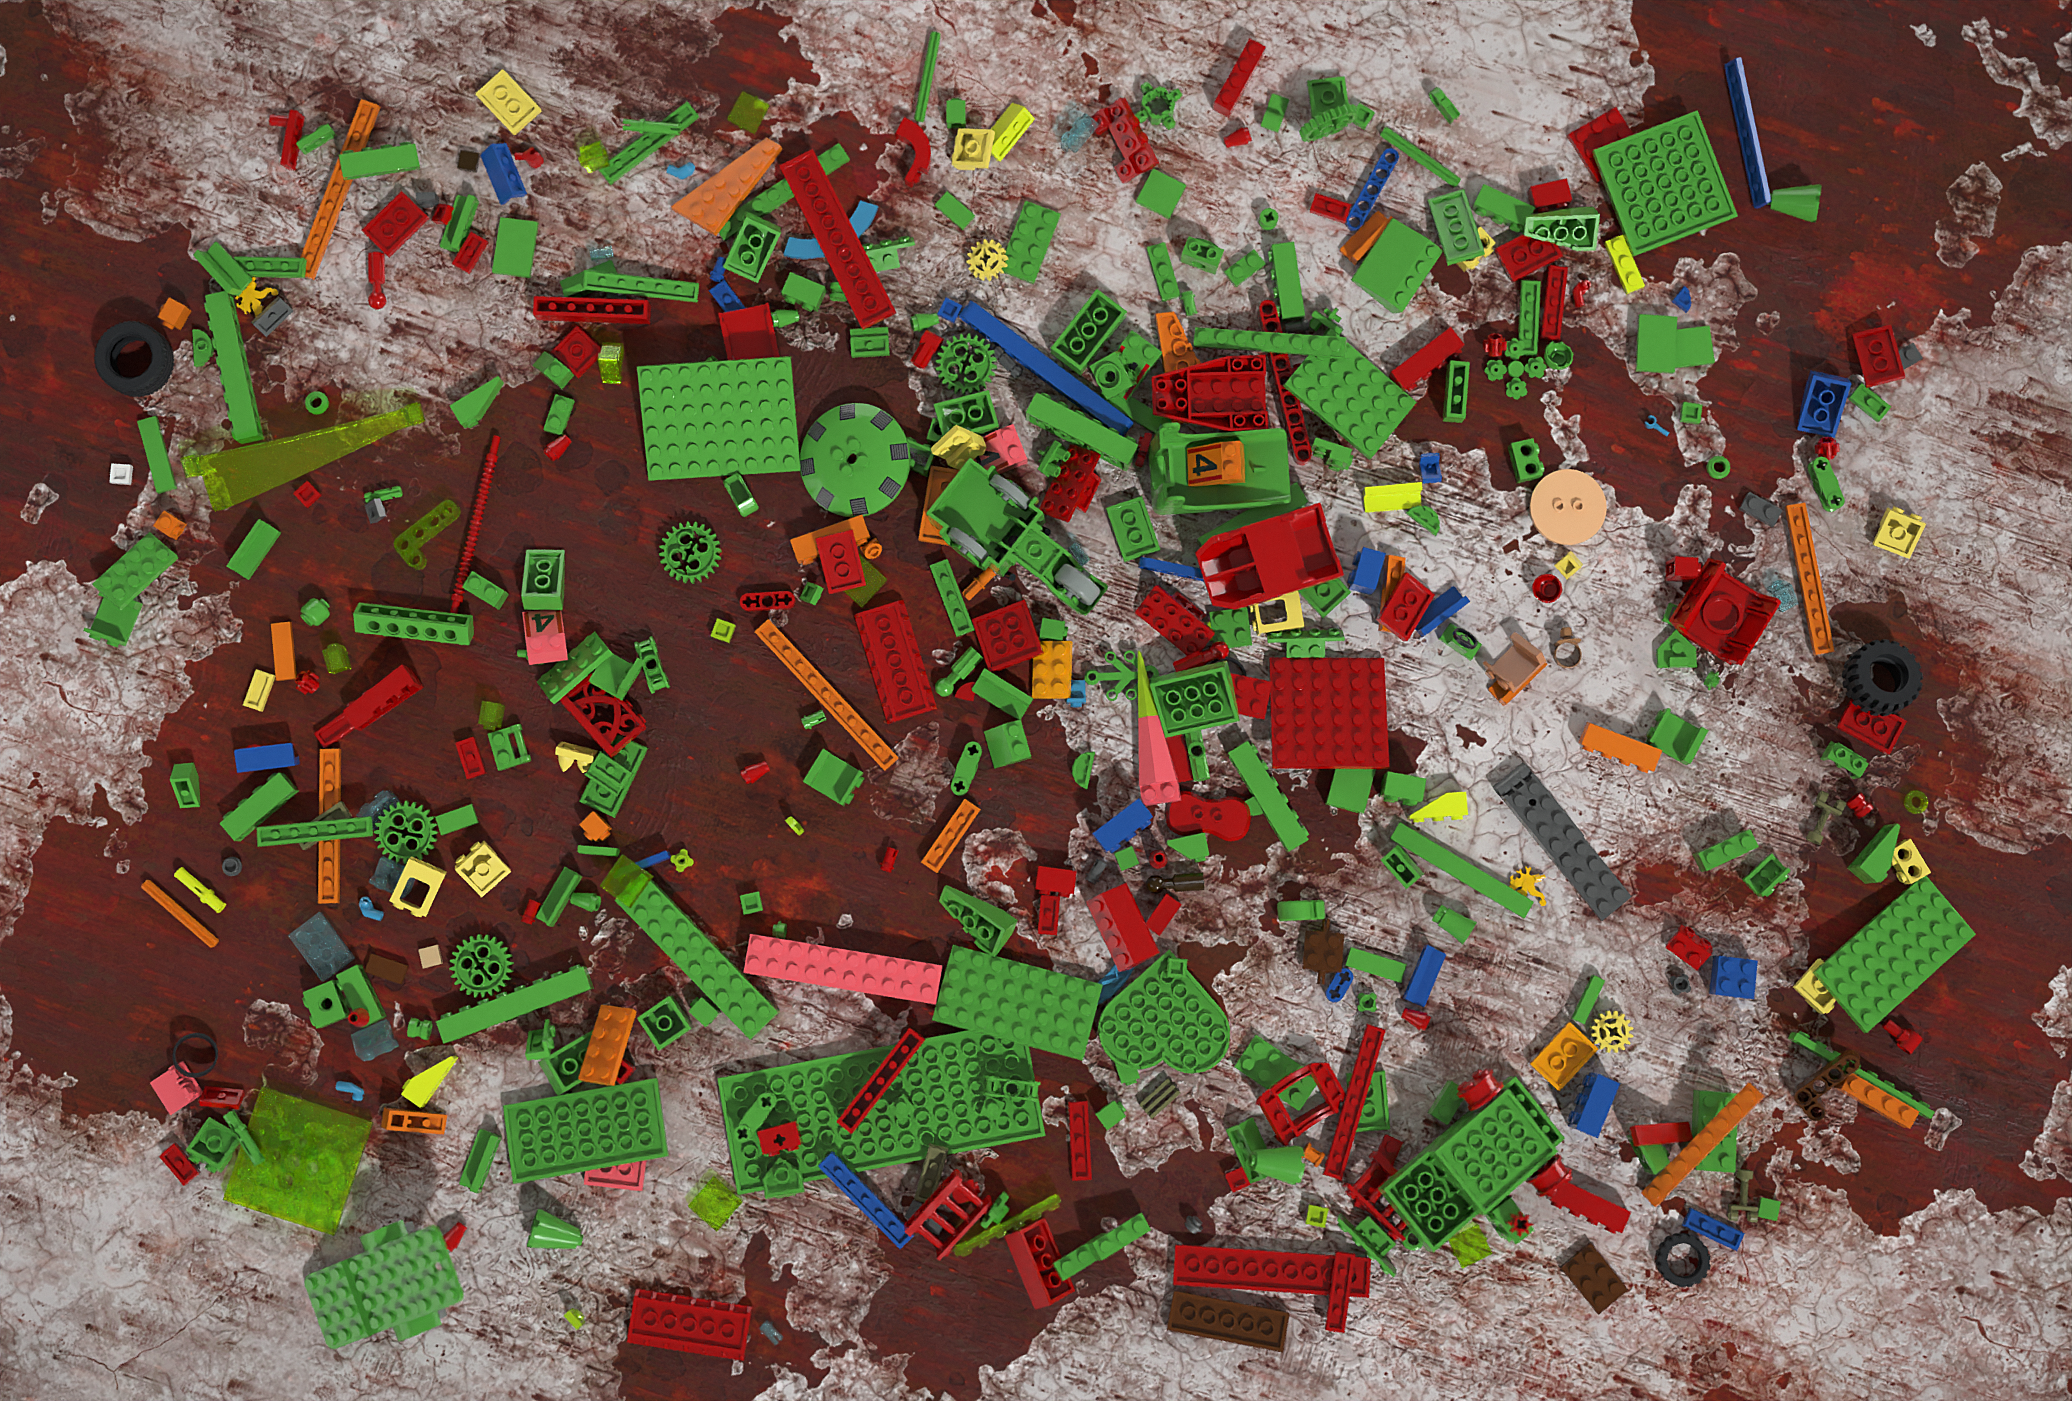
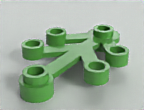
[1084,650,1159,701]

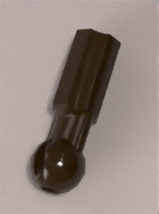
[1146,873,1204,894]

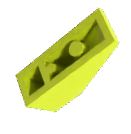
[401,1056,458,1108]

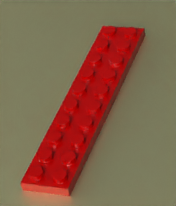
[779,149,896,330]
[1173,1244,1371,1298]

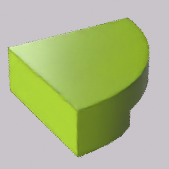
[785,816,804,836]

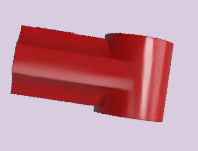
[910,330,944,370]

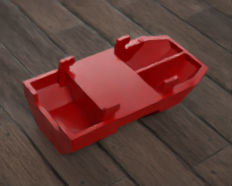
[1195,503,1344,610]

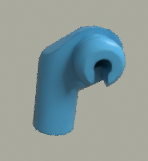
[666,162,695,179]
[359,896,384,921]
[336,1081,364,1101]

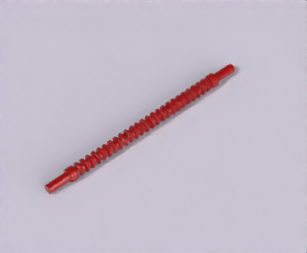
[450,435,501,614]

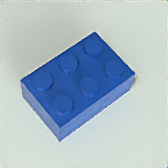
[1092,798,1153,854]
[1567,1072,1620,1138]

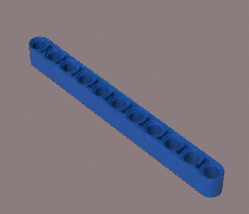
[958,300,1134,437]

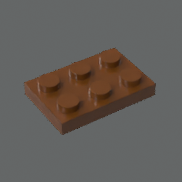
[1560,1242,1628,1315]

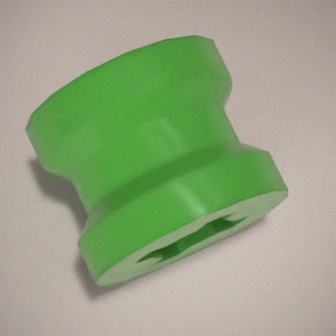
[1258,208,1279,231]
[830,282,847,302]

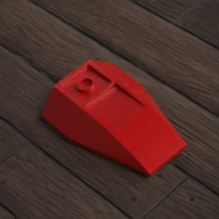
[1152,355,1268,432]

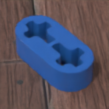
[1325,968,1353,1002]

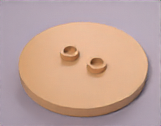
[1529,469,1607,545]

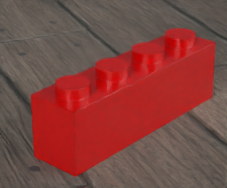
[1213,38,1266,118]
[1389,327,1465,392]
[1547,1182,1631,1234]

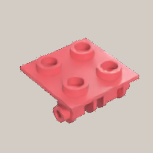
[150,1061,203,1115]

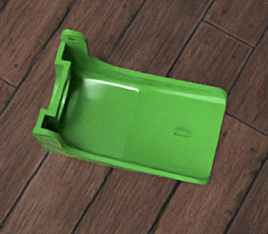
[1148,423,1291,515]

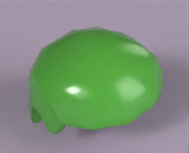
[1544,341,1573,370]

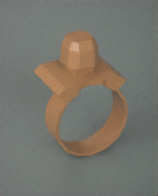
[1553,627,1582,669]

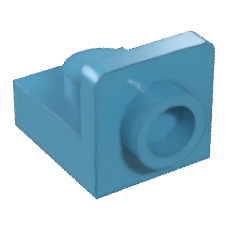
[1066,680,1086,707]

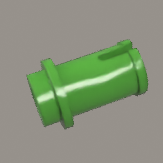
[1180,291,1198,316]
[801,709,827,729]

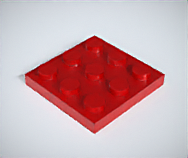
[1567,107,1634,183]
[972,599,1044,673]

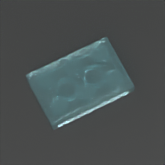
[288,912,355,982]

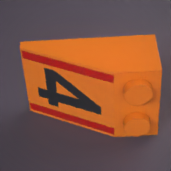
[1187,441,1245,487]

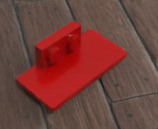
[1039,444,1102,522]
[1135,585,1215,656]

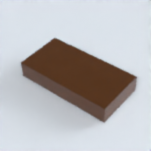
[365,953,409,984]

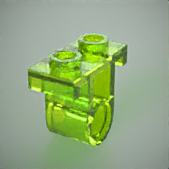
[598,342,624,384]

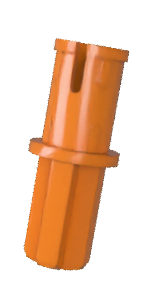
[962,567,996,600]

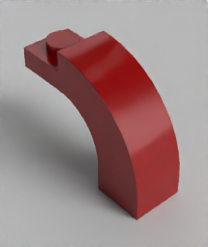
[895,117,932,188]

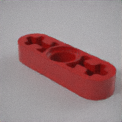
[740,591,796,612]

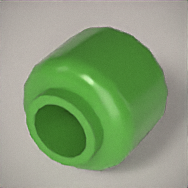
[300,598,330,626]

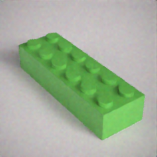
[1026,392,1138,472]

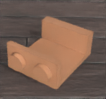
[1483,632,1546,693]

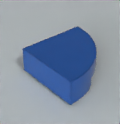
[1671,286,1691,313]

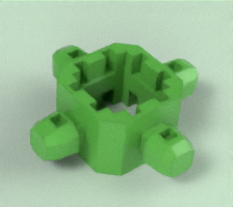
[1135,82,1182,130]

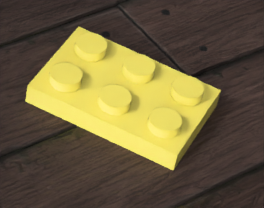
[475,69,542,136]

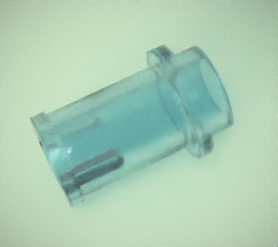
[589,245,614,262]
[1068,541,1091,566]
[759,1320,784,1346]

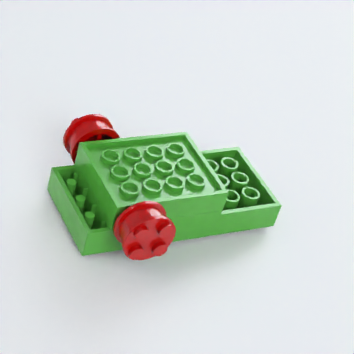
[1378,1068,1573,1252]

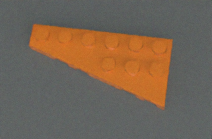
[671,137,783,236]
[1155,312,1201,425]

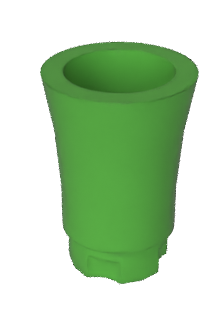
[1432,904,1477,945]

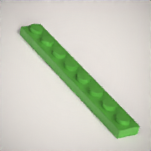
[719,143,850,242]
[1193,327,1347,358]
[1788,1031,1935,1119]

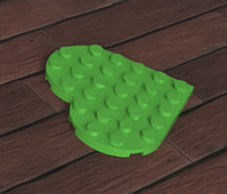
[1098,949,1230,1074]

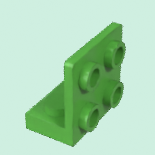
[589,654,644,700]

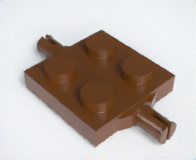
[1302,919,1345,985]

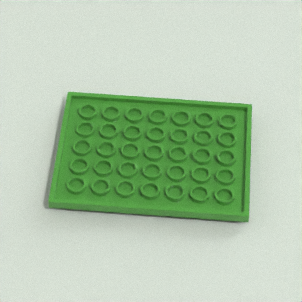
[637,356,800,481]

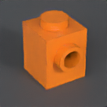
[158,298,191,330]
[153,510,187,540]
[579,811,612,842]

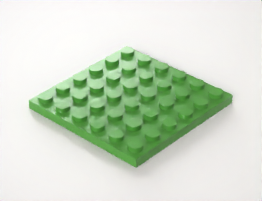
[1592,110,1738,257]

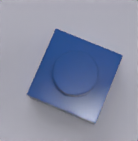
[937,298,963,324]

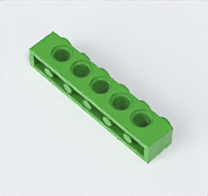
[353,603,474,645]

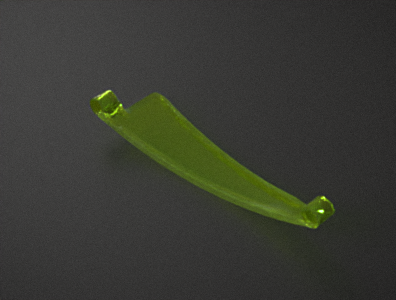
[180,402,425,511]

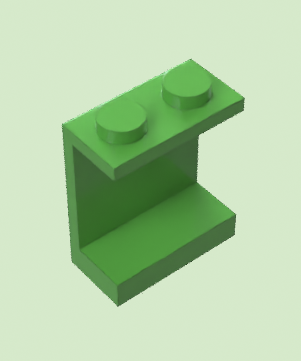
[83,592,143,648]
[1645,708,1709,765]
[803,749,865,806]

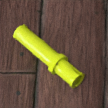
[174,867,226,913]

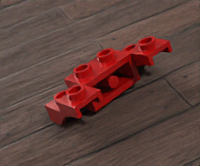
[1088,98,1159,183]

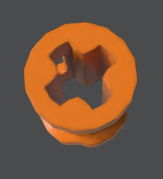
[1301,1142,1325,1167]

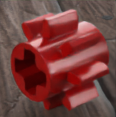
[1483,333,1507,357]
[1815,437,1840,460]
[295,670,320,695]
[1506,1210,1533,1237]

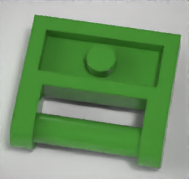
[488,724,532,771]

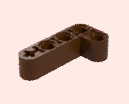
[1794,1049,1860,1121]

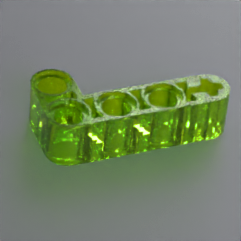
[394,500,461,570]

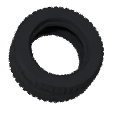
[94,321,174,397]

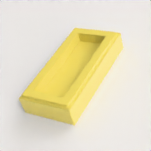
[243,669,276,712]

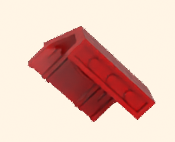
[1669,558,1781,666]

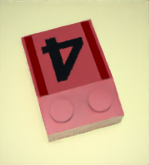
[974,424,1027,474]
[522,610,568,665]

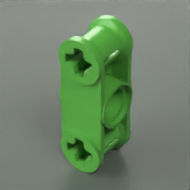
[1807,457,1845,512]
[634,636,670,694]
[951,741,982,796]
[982,1075,1041,1102]
[734,1092,777,1143]

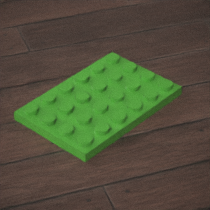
[1283,328,1417,460]

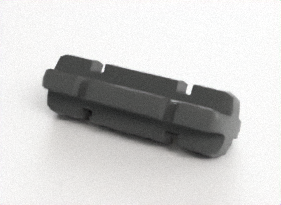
[993,346,1023,379]

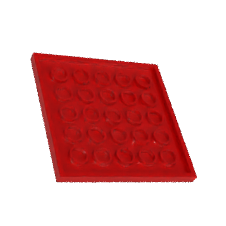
[1269,657,1389,769]

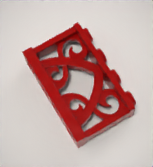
[560,670,647,759]

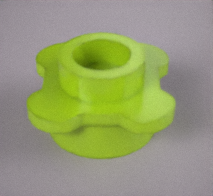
[671,849,694,872]

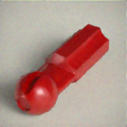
[368,252,387,310]
[1173,641,1229,672]

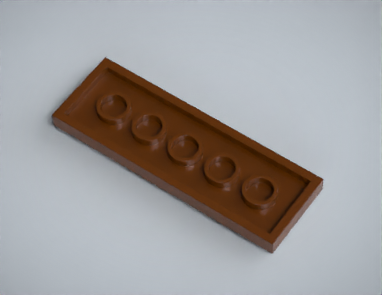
[1167,1290,1290,1353]

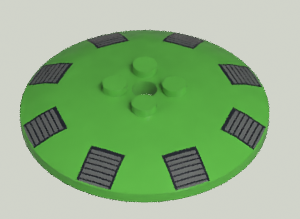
[800,403,911,517]

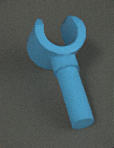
[1644,415,1669,436]

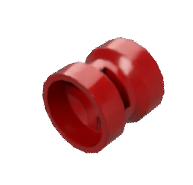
[1846,792,1874,819]

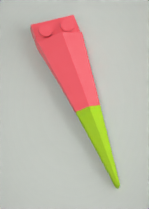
[1138,651,1181,806]

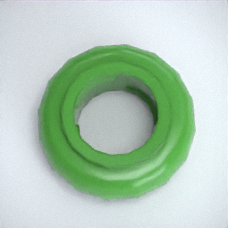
[305,391,329,415]
[1706,456,1730,479]
[1401,1227,1423,1251]

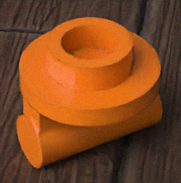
[860,537,882,559]

